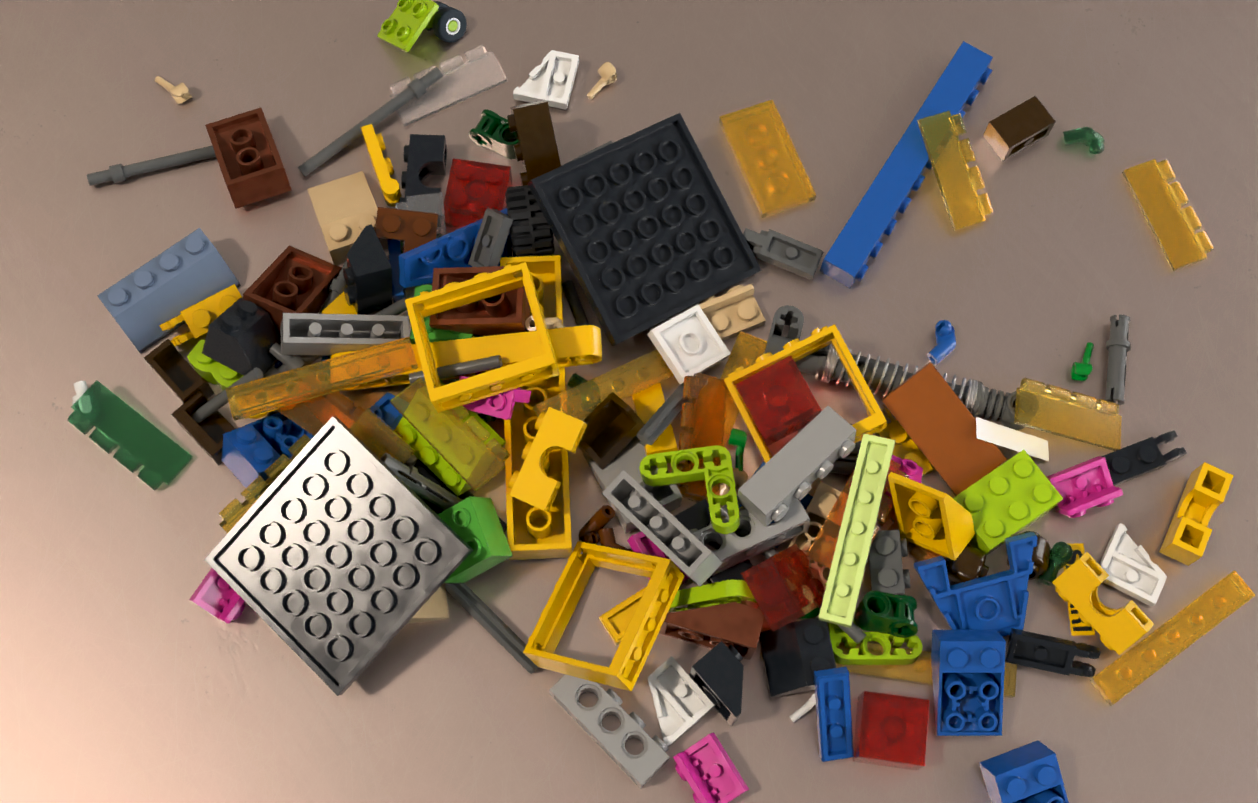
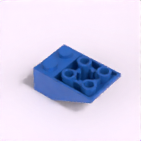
[221,403,324,499]
[931,630,1006,736]
[979,740,1069,803]

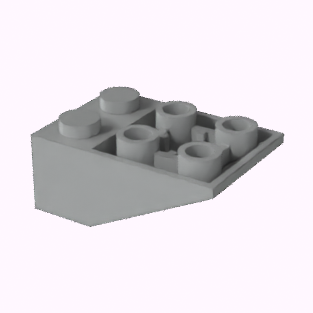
[583,435,682,534]

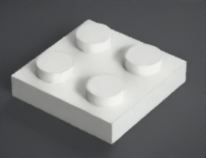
[647,304,731,385]

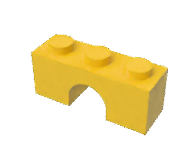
[508,407,587,512]
[1160,462,1234,566]
[1052,552,1154,655]

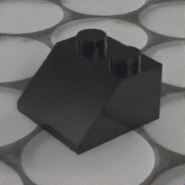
[343,224,392,315]
[202,298,281,376]
[759,618,836,698]
[689,641,744,727]

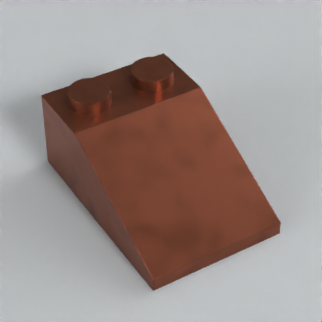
[205,107,292,209]
[243,246,342,336]
[429,266,530,336]
[659,600,766,660]

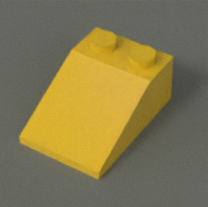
[888,472,975,561]

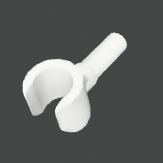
[789,692,816,723]

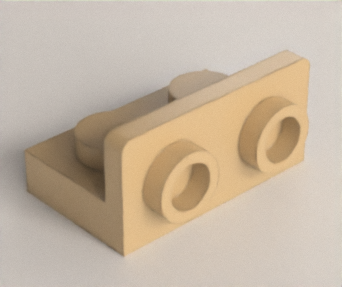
[699,284,766,342]

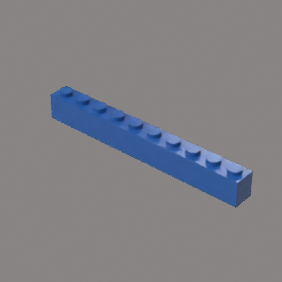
[820,41,993,288]

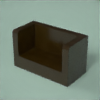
[983,96,1056,161]
[144,339,215,404]
[171,390,237,466]
[578,392,645,470]

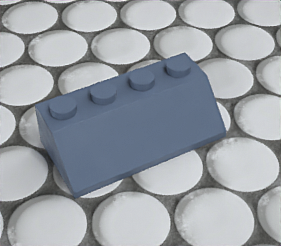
[97,228,241,353]

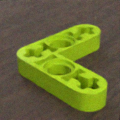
[639,445,740,534]
[822,576,923,665]
[669,580,785,612]

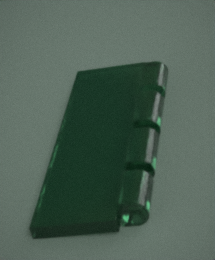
[67,380,193,491]

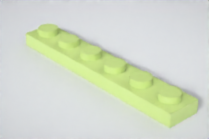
[819,434,895,628]

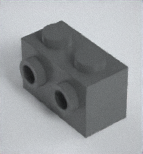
[868,530,910,595]

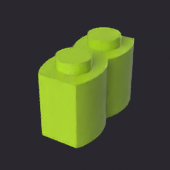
[187,340,247,399]

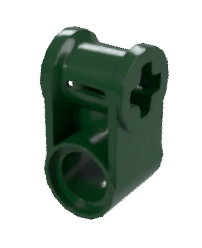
[468,109,518,159]
[854,591,918,638]

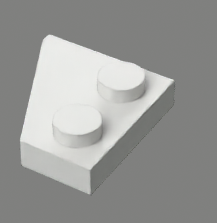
[513,50,579,110]
[1099,523,1167,607]
[647,656,715,747]

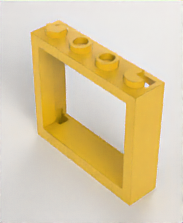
[405,262,560,413]
[724,324,887,464]
[523,541,684,692]

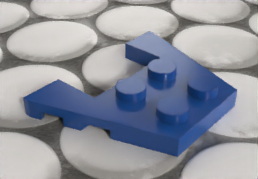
[914,532,1038,637]

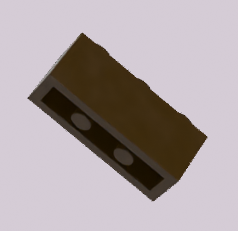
[507,100,561,186]

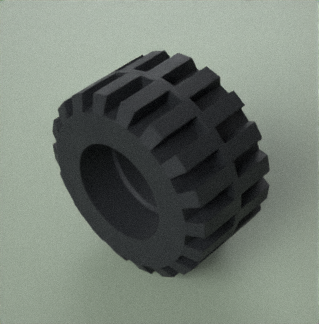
[505,185,555,257]

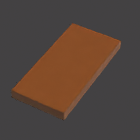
[881,362,1007,496]

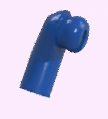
[927,320,956,365]

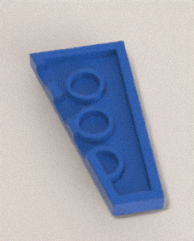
[399,208,512,288]

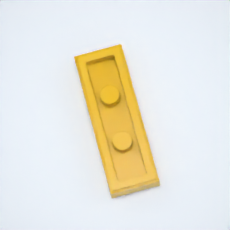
[630,380,678,456]

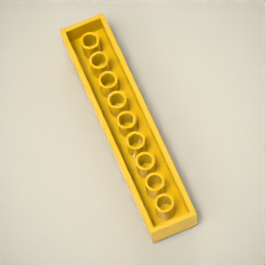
[500,255,572,560]

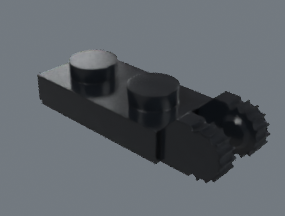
[1101,430,1187,486]
[1005,628,1101,677]

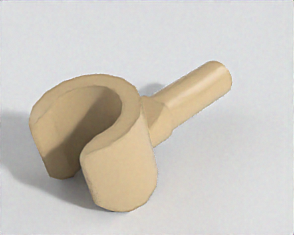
[587,62,617,100]
[155,76,192,104]

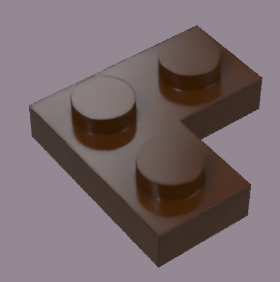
[375,207,438,253]

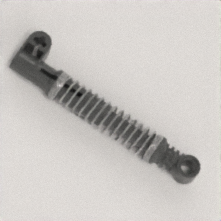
[764,305,1037,431]

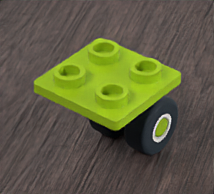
[377,0,467,53]

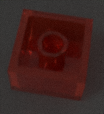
[442,158,512,228]
[735,355,821,447]
[741,544,825,631]
[852,691,929,770]

